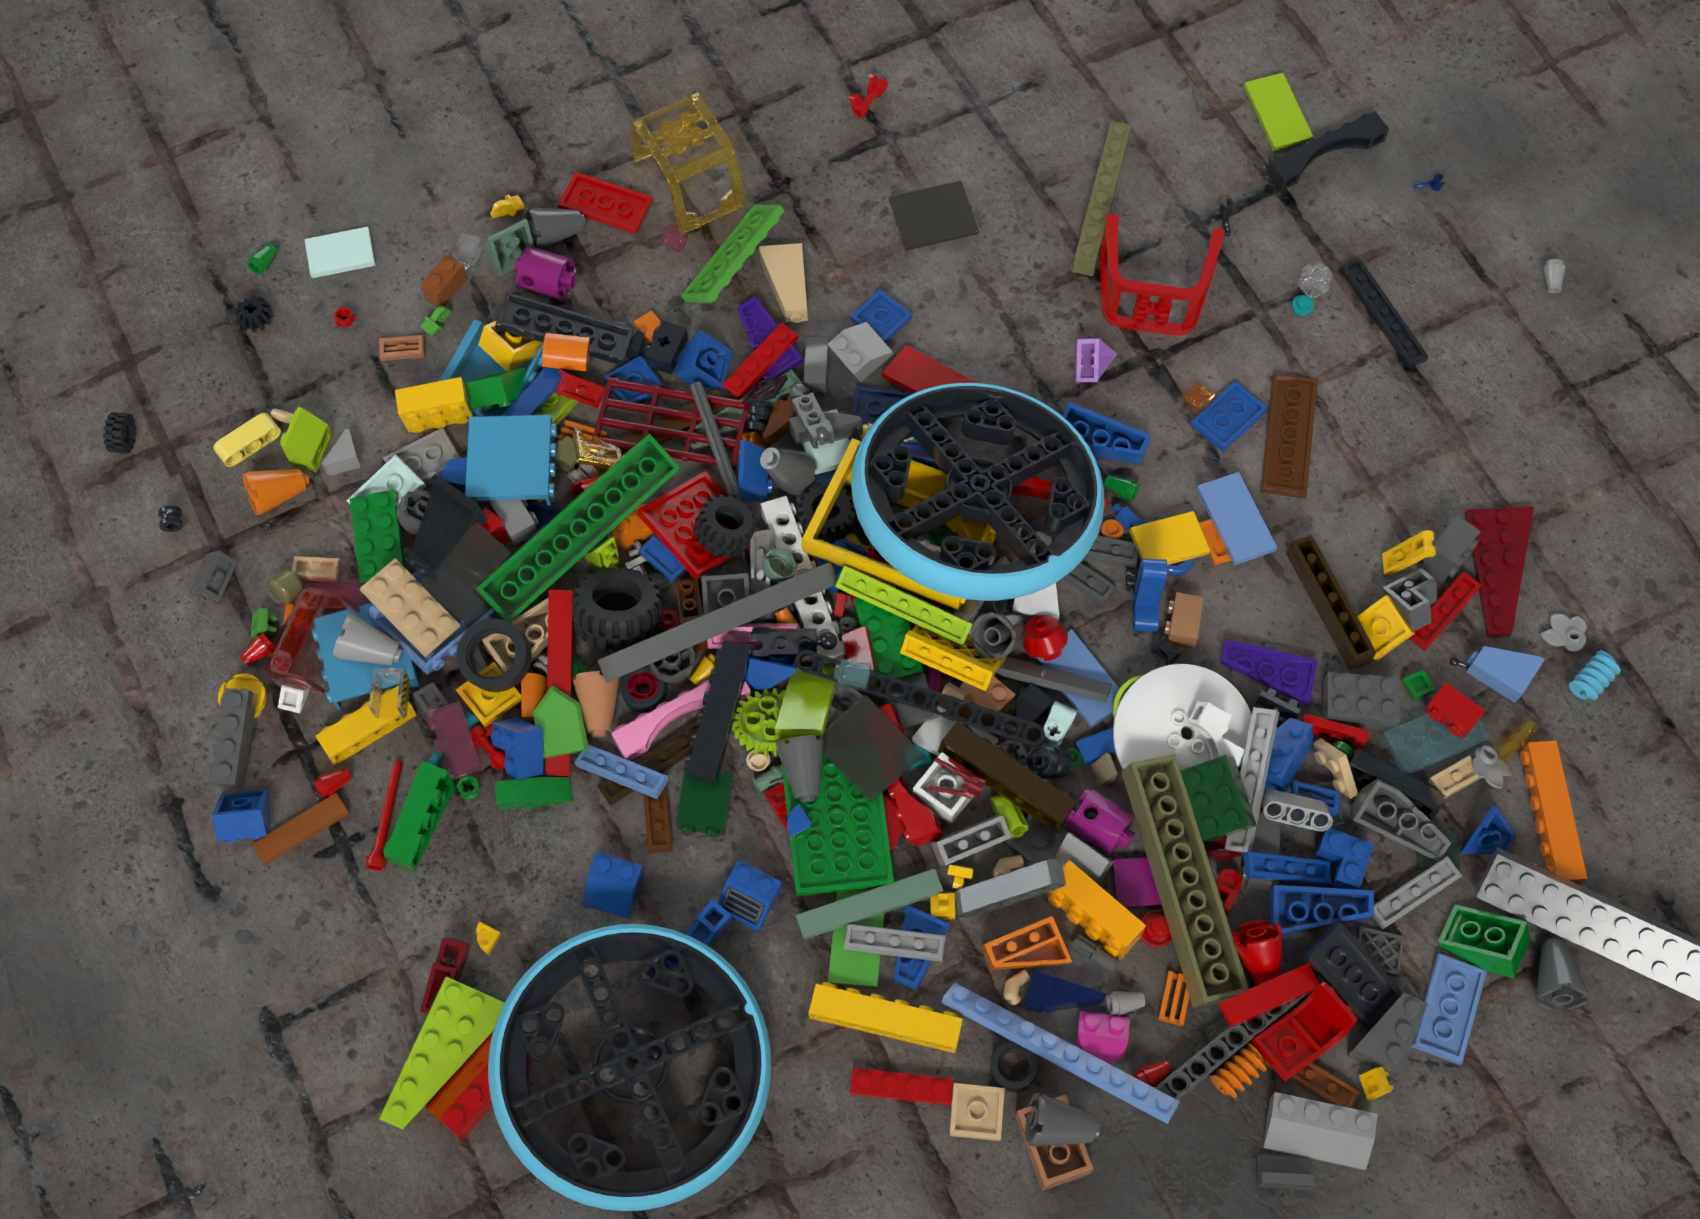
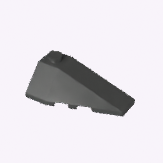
[1350,779,1451,862]

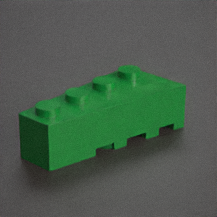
[384,761,456,872]

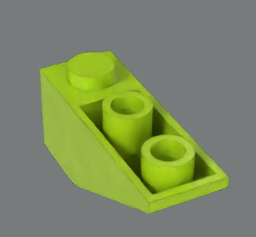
[585,537,621,572]

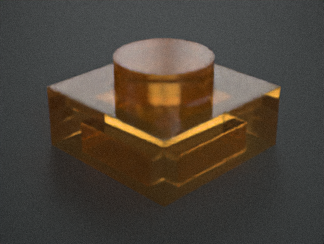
[1183,383,1215,413]

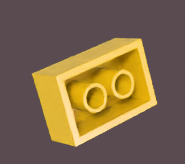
[395,377,474,433]

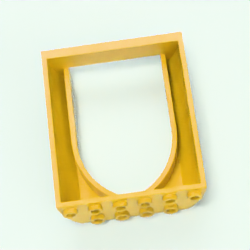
[801,438,996,611]

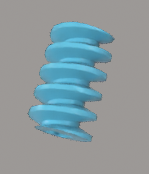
[1569,650,1621,701]

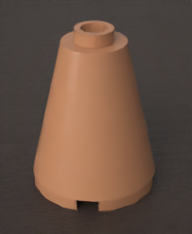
[573,671,620,737]

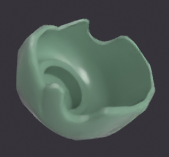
[762,547,798,583]

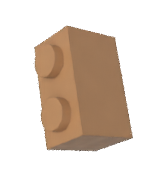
[1164,592,1204,648]

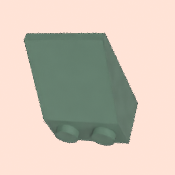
[484,219,534,277]

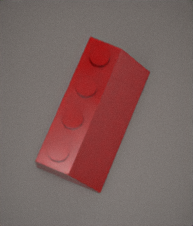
[425,1030,532,1141]

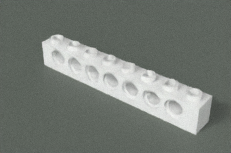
[761,496,846,668]

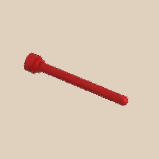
[365,760,403,871]

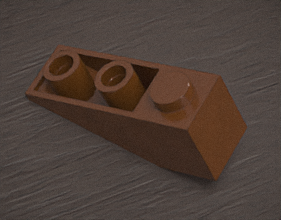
[674,578,708,651]

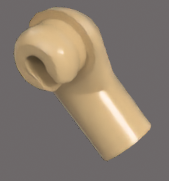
[1003,969,1030,1005]

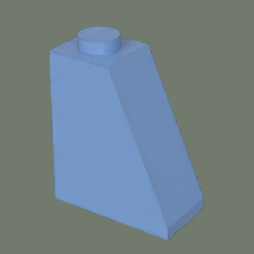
[1466,646,1545,703]

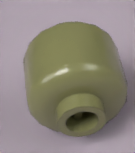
[268,570,303,604]

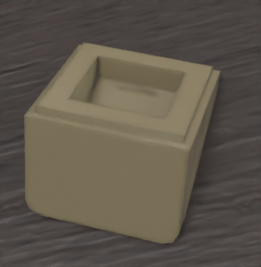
[1091,753,1118,787]

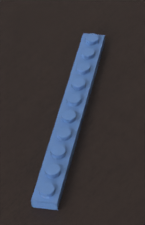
[942,982,1180,1124]

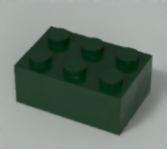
[1180,755,1257,841]

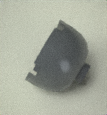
[397,489,430,535]
[649,646,695,683]

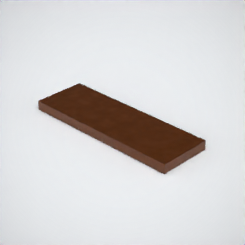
[1260,373,1318,499]

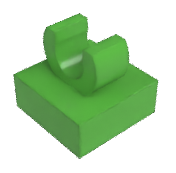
[251,608,277,638]

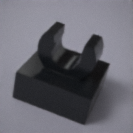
[625,331,651,360]

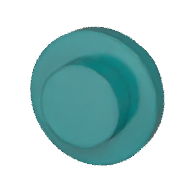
[1292,295,1314,316]

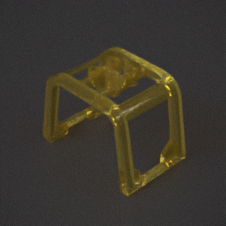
[629,91,746,234]

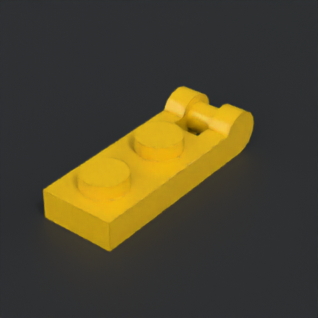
[1382,530,1436,576]

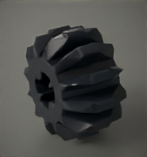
[234,294,273,332]

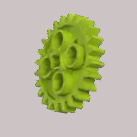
[732,688,799,756]

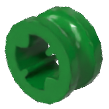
[457,776,480,800]

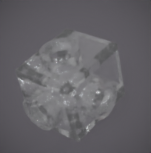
[1298,261,1333,299]

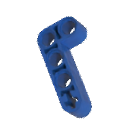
[1132,558,1167,632]

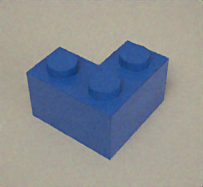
[491,718,543,779]
[1314,828,1374,890]

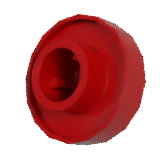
[1141,911,1172,948]

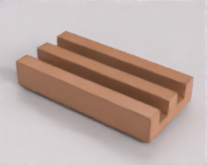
[379,335,425,361]

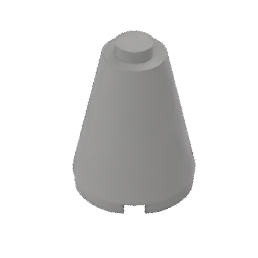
[333,613,403,666]

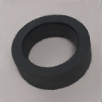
[457,619,532,692]

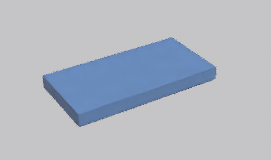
[1196,472,1277,566]
[1034,630,1119,728]
[1412,953,1487,1065]

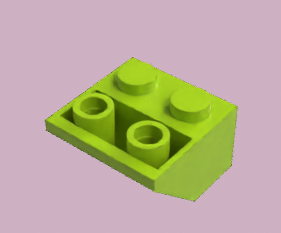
[280,407,333,472]

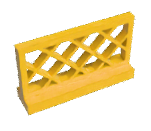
[900,624,1006,691]

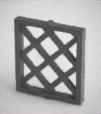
[1358,926,1405,976]

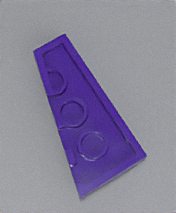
[737,296,803,380]
[1220,639,1318,706]

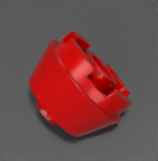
[1022,615,1068,661]

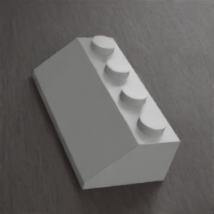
[1263,1092,1378,1170]

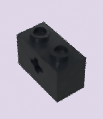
[644,320,688,375]

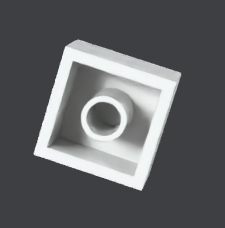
[912,753,974,825]

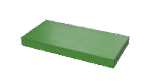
[828,889,884,989]

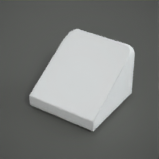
[278,683,309,713]

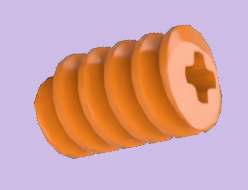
[1210,1043,1267,1099]

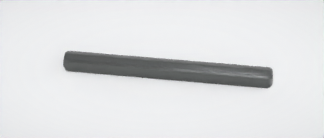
[690,382,740,498]

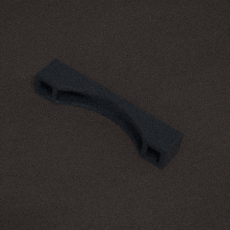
[1267,111,1389,192]

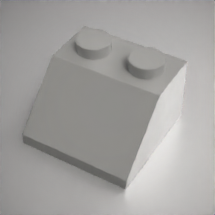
[828,322,894,382]
[1055,833,1114,884]

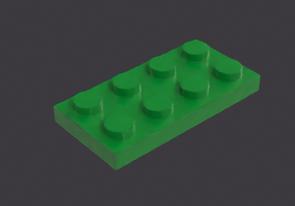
[349,489,406,585]

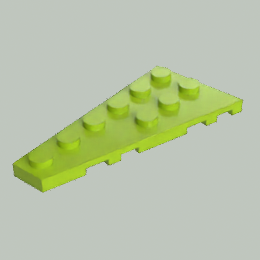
[379,977,505,1129]

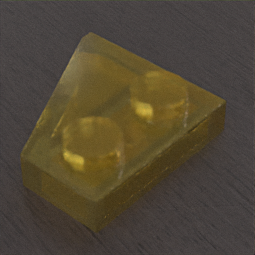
[572,427,621,469]

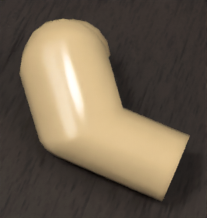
[271,409,296,424]
[993,855,1024,878]

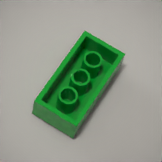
[854,588,923,689]

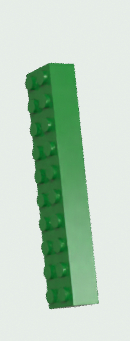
[475,434,680,623]

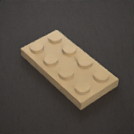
[360,558,461,658]

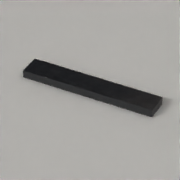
[1339,258,1429,369]

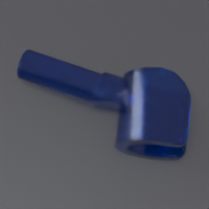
[1413,174,1445,191]

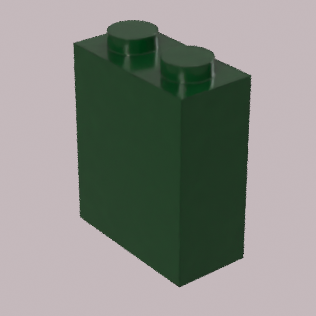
[676,771,733,837]

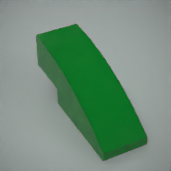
[495,777,573,811]

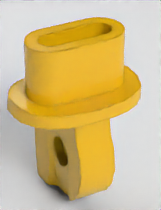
[490,195,524,218]

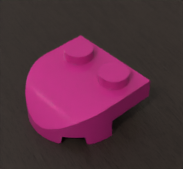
[1076,1011,1130,1066]

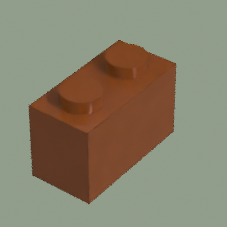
[420,255,468,307]

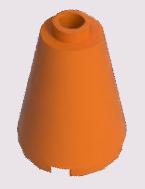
[242,469,309,516]

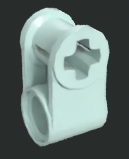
[1042,701,1077,747]

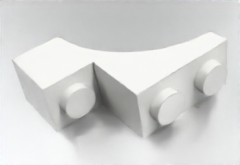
[1188,701,1245,767]

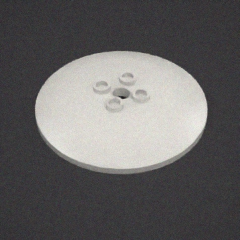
[1113,664,1252,806]

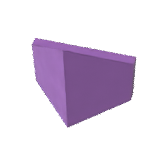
[1074,338,1117,382]

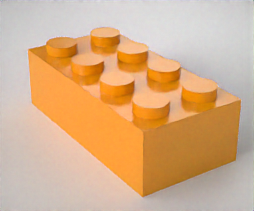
[1046,860,1146,960]

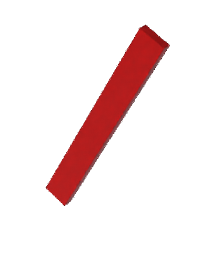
[545,590,572,777]

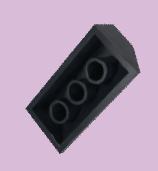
[1349,748,1445,821]

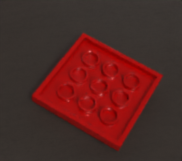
[637,471,760,580]

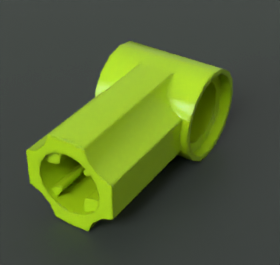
[990,794,1028,838]

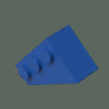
[1238,718,1314,792]

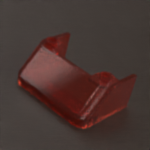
[266,587,360,694]

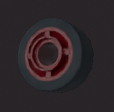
[620,666,666,713]

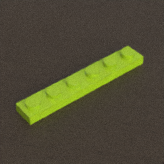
[835,565,973,646]

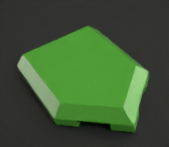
[533,685,589,759]

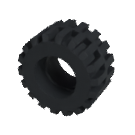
[798,482,855,544]
[694,495,757,558]

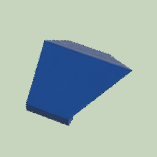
[1460,806,1517,854]

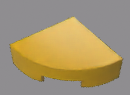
[476,921,502,955]

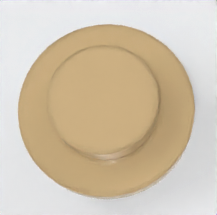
[746,749,770,771]

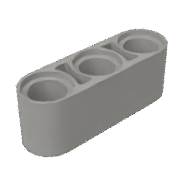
[1261,790,1333,831]

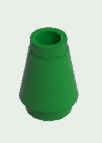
[247,244,278,274]
[1104,474,1140,501]

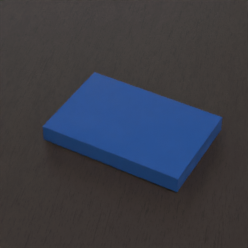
[1190,381,1268,452]

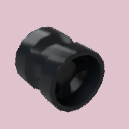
[746,406,771,432]

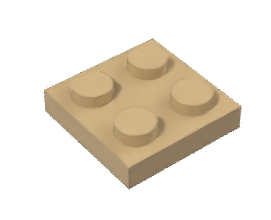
[949,1083,1005,1141]

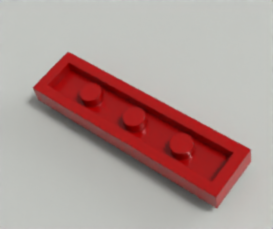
[722,322,799,400]
[1408,571,1482,651]
[850,1068,953,1106]

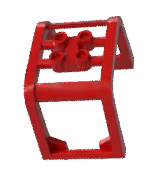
[1099,214,1225,336]

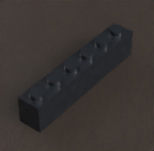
[684,641,752,786]

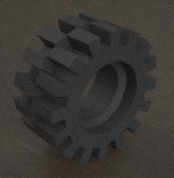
[103,412,137,454]

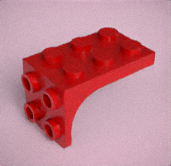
[1251,982,1357,1082]

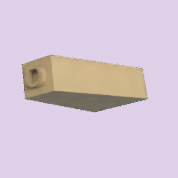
[759,243,808,323]

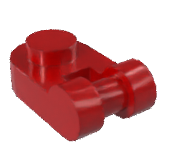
[1215,869,1242,915]

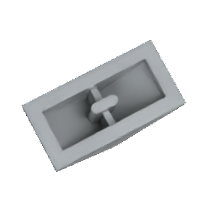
[322,429,361,476]

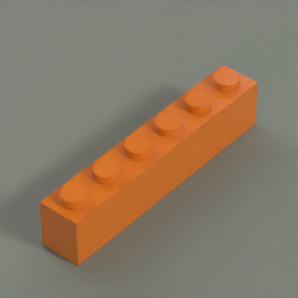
[1520,740,1588,885]

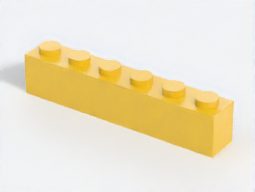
[809,982,963,1053]

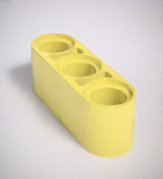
[213,413,281,467]

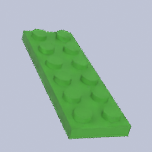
[681,205,784,303]

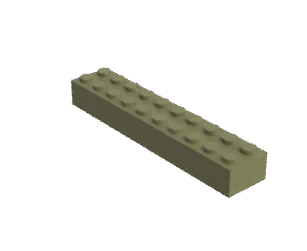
[1121,754,1249,1008]

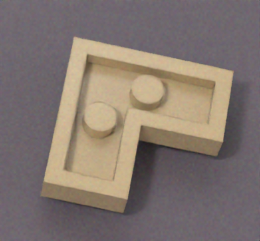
[1313,738,1358,799]

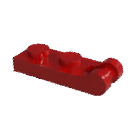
[1301,714,1369,750]

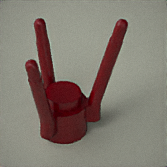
[929,757,986,799]

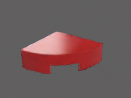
[834,591,849,617]

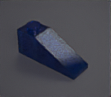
[1024,971,1106,1013]

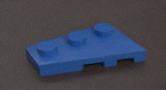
[894,905,950,991]

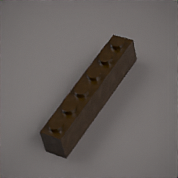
[1286,534,1376,671]
[938,721,1077,833]

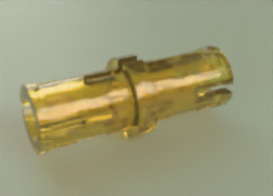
[1495,719,1539,762]

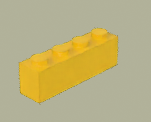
[316,686,417,766]

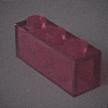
[427,701,482,779]

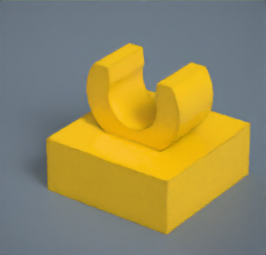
[948,864,974,889]
[930,893,955,919]
[1359,1067,1394,1100]

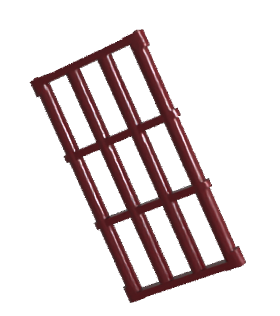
[591,377,752,470]

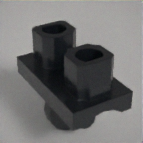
[1252,687,1301,725]

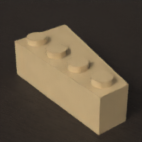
[482,598,573,673]

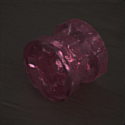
[662,225,688,252]

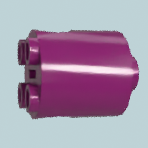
[515,246,577,300]
[1066,789,1135,856]

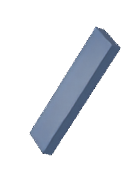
[575,744,669,799]

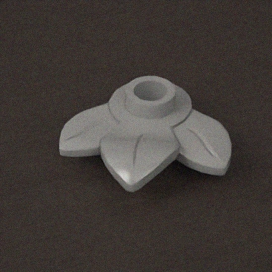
[1540,613,1587,651]
[1472,745,1512,789]

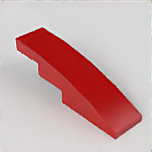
[1219,964,1320,1027]

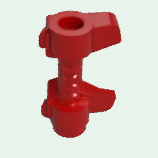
[849,73,888,118]
[467,723,506,772]

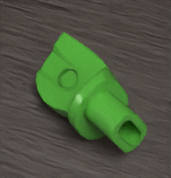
[420,306,452,337]

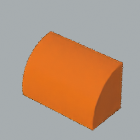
[542,333,590,371]
[521,673,547,725]

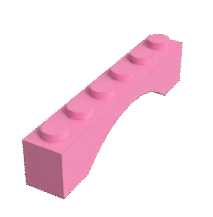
[611,679,751,761]

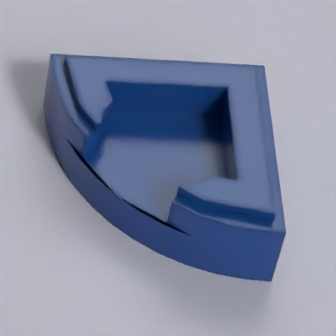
[787,804,811,838]

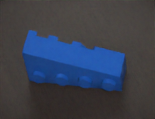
[1062,402,1151,465]
[1269,885,1374,936]

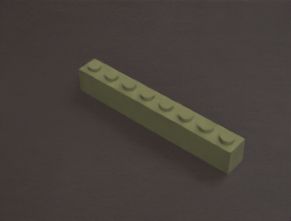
[1072,121,1132,276]

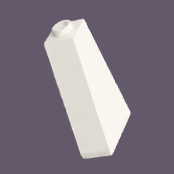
[1012,532,1059,622]

